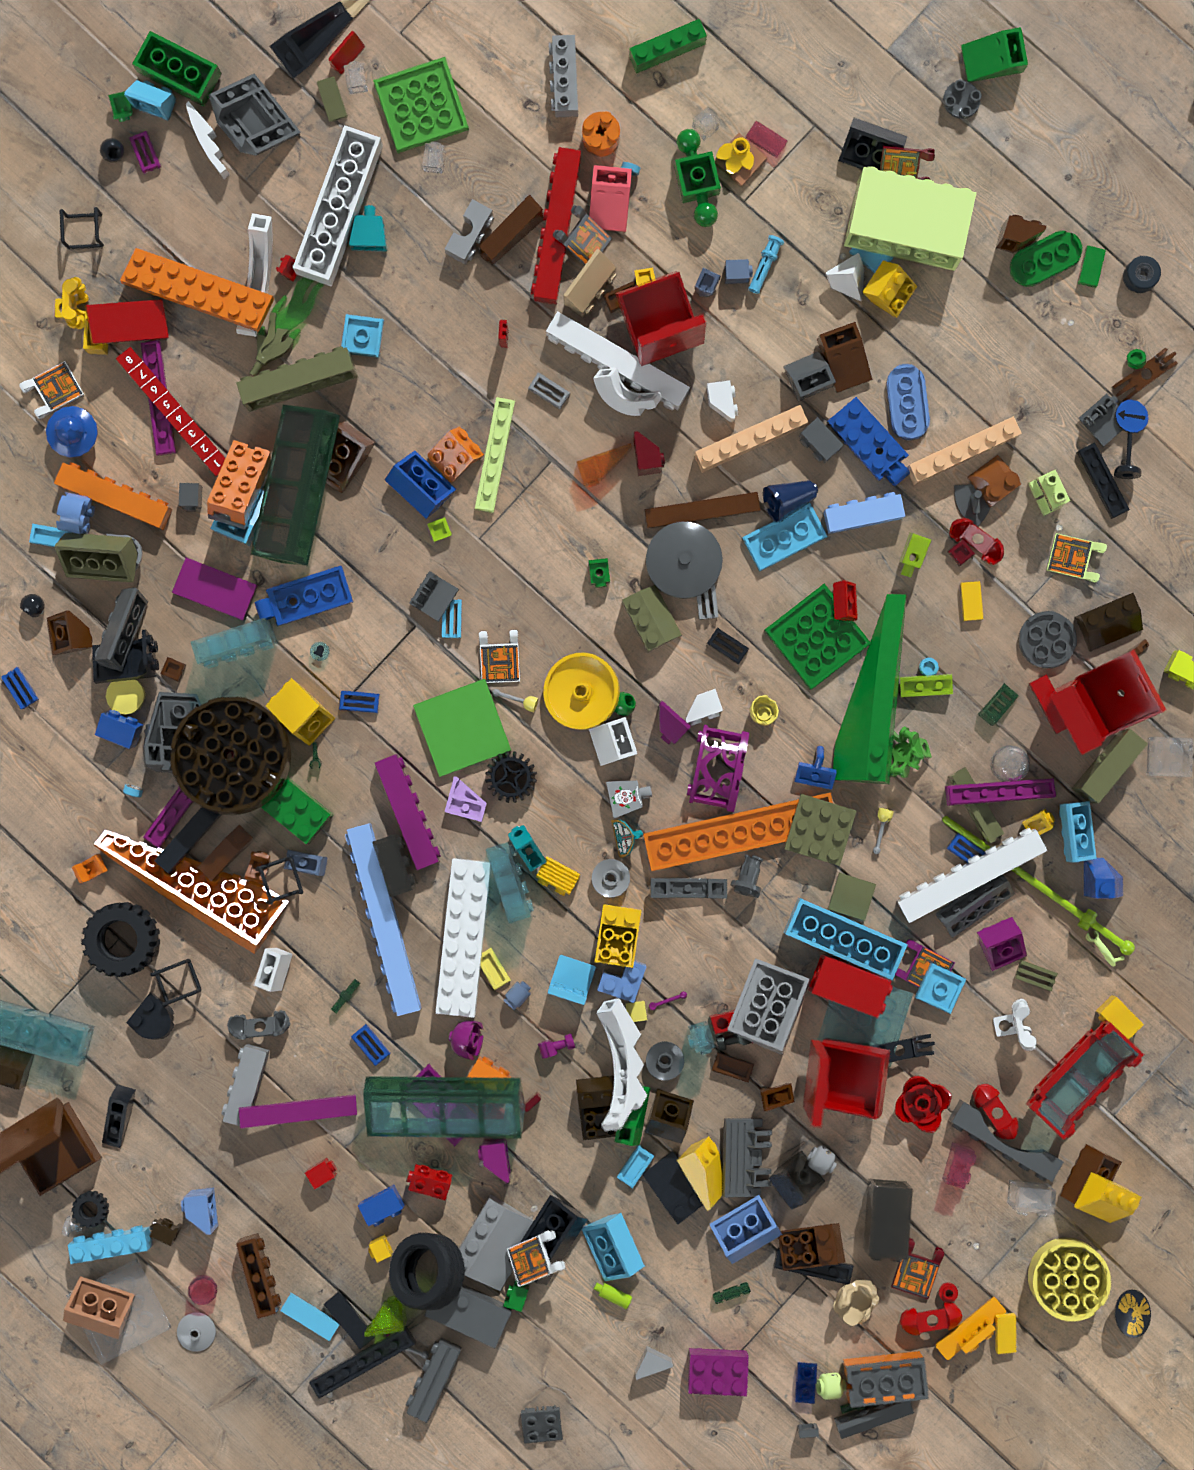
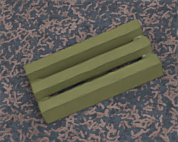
[1014,960,1058,991]

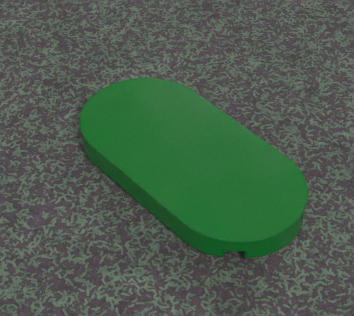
[1010,231,1083,287]

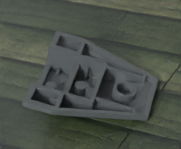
[143,692,201,773]

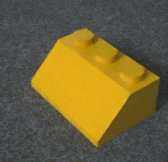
[1074,1172,1142,1223]

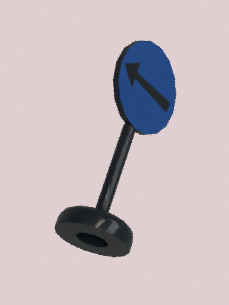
[1114,400,1149,479]

